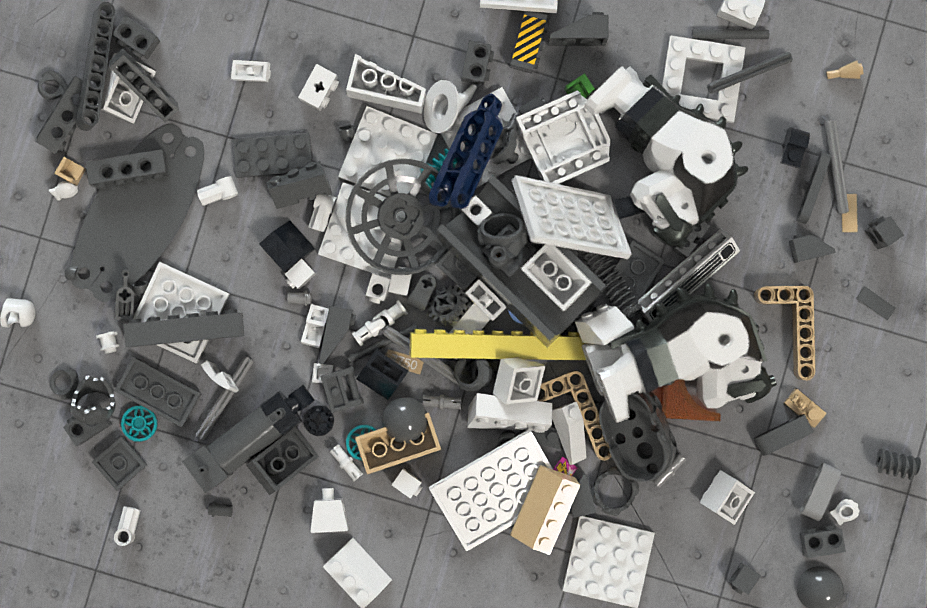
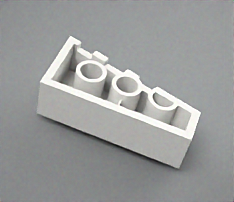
[346,54,426,114]
[467,393,552,433]

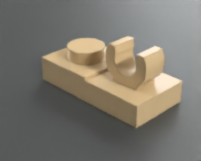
[784,388,827,428]

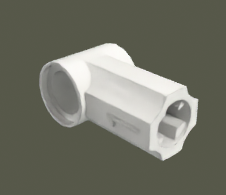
[197,176,238,206]
[308,193,337,232]
[114,506,141,546]

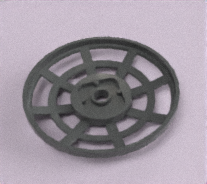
[345,159,460,275]

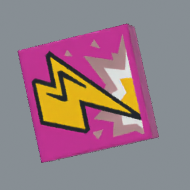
[553,456,578,476]

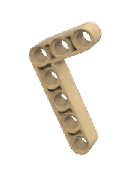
[754,286,815,380]
[537,371,611,461]

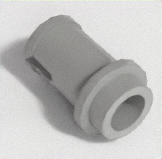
[287,291,312,306]

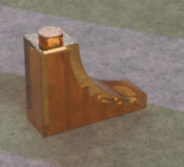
[661,379,721,421]

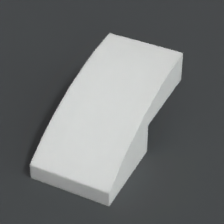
[301,304,329,348]
[201,361,239,392]

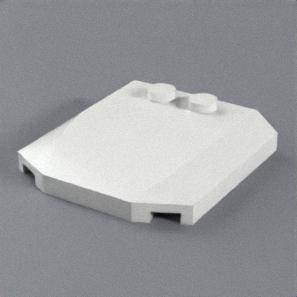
[515,91,610,184]

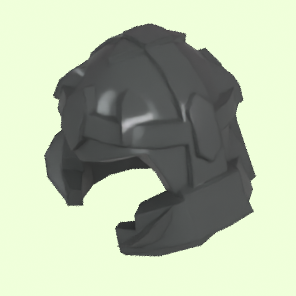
[454,358,495,391]

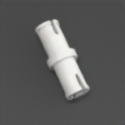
[330,444,363,482]

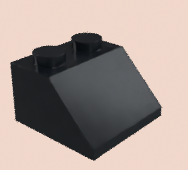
[259,220,315,273]

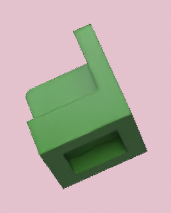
[564,73,595,98]

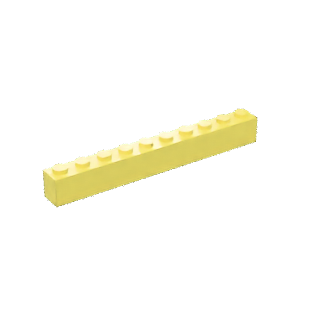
[409,329,586,360]

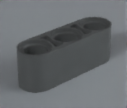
[754,414,814,456]

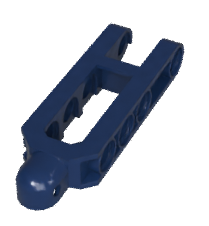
[429,94,503,209]

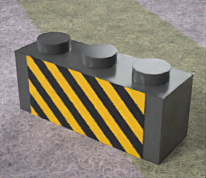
[510,11,550,74]

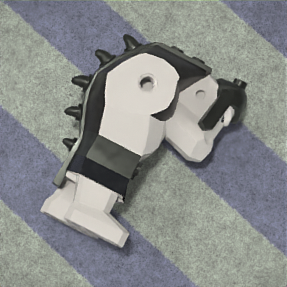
[584,67,748,250]
[582,283,777,422]

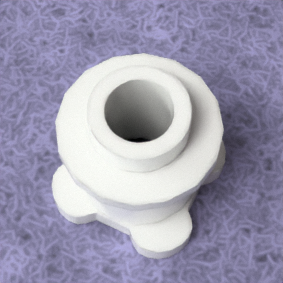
[96,331,120,354]

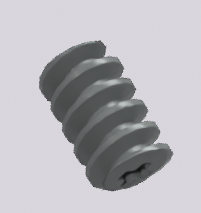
[876,449,921,480]

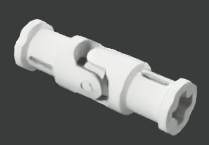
[351,300,408,346]

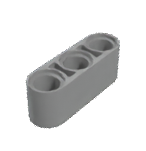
[800,462,841,521]

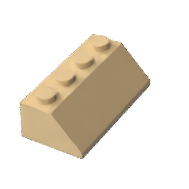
[355,413,441,474]
[510,465,580,555]

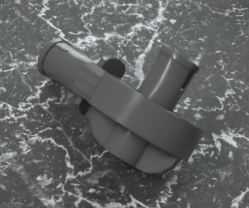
[490,113,521,164]

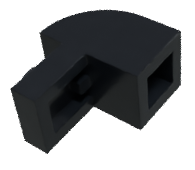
[780,127,810,169]

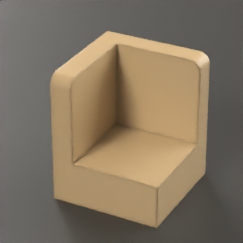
[54,157,86,185]

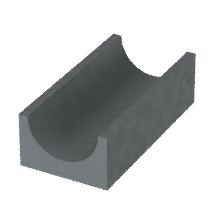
[437,175,606,348]

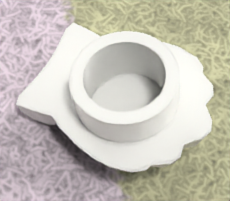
[49,181,78,201]
[830,499,859,525]

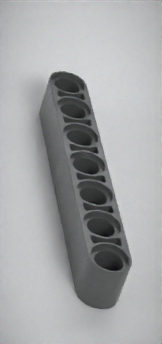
[76,2,115,131]

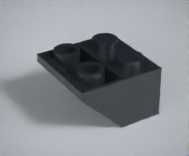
[356,347,409,400]

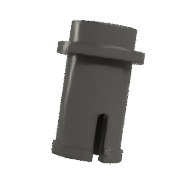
[208,502,233,517]

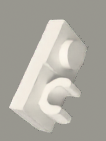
[231,60,271,82]

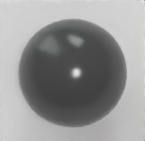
[382,397,428,443]
[797,566,844,608]

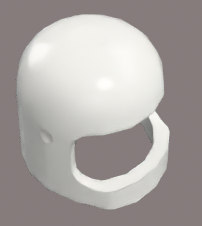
[0,298,35,328]

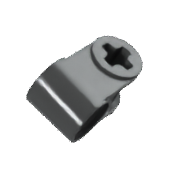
[407,274,437,312]

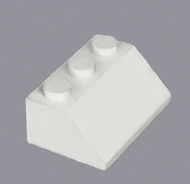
[92,53,156,124]
[521,244,592,311]
[323,538,392,608]

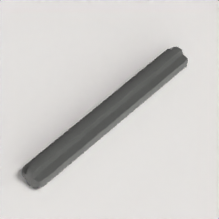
[707,52,793,94]

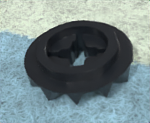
[303,405,334,436]

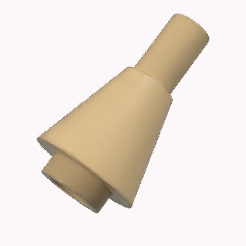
[826,60,863,79]

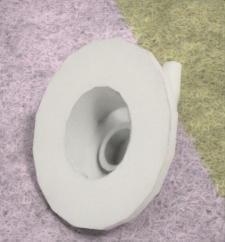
[423,80,477,133]

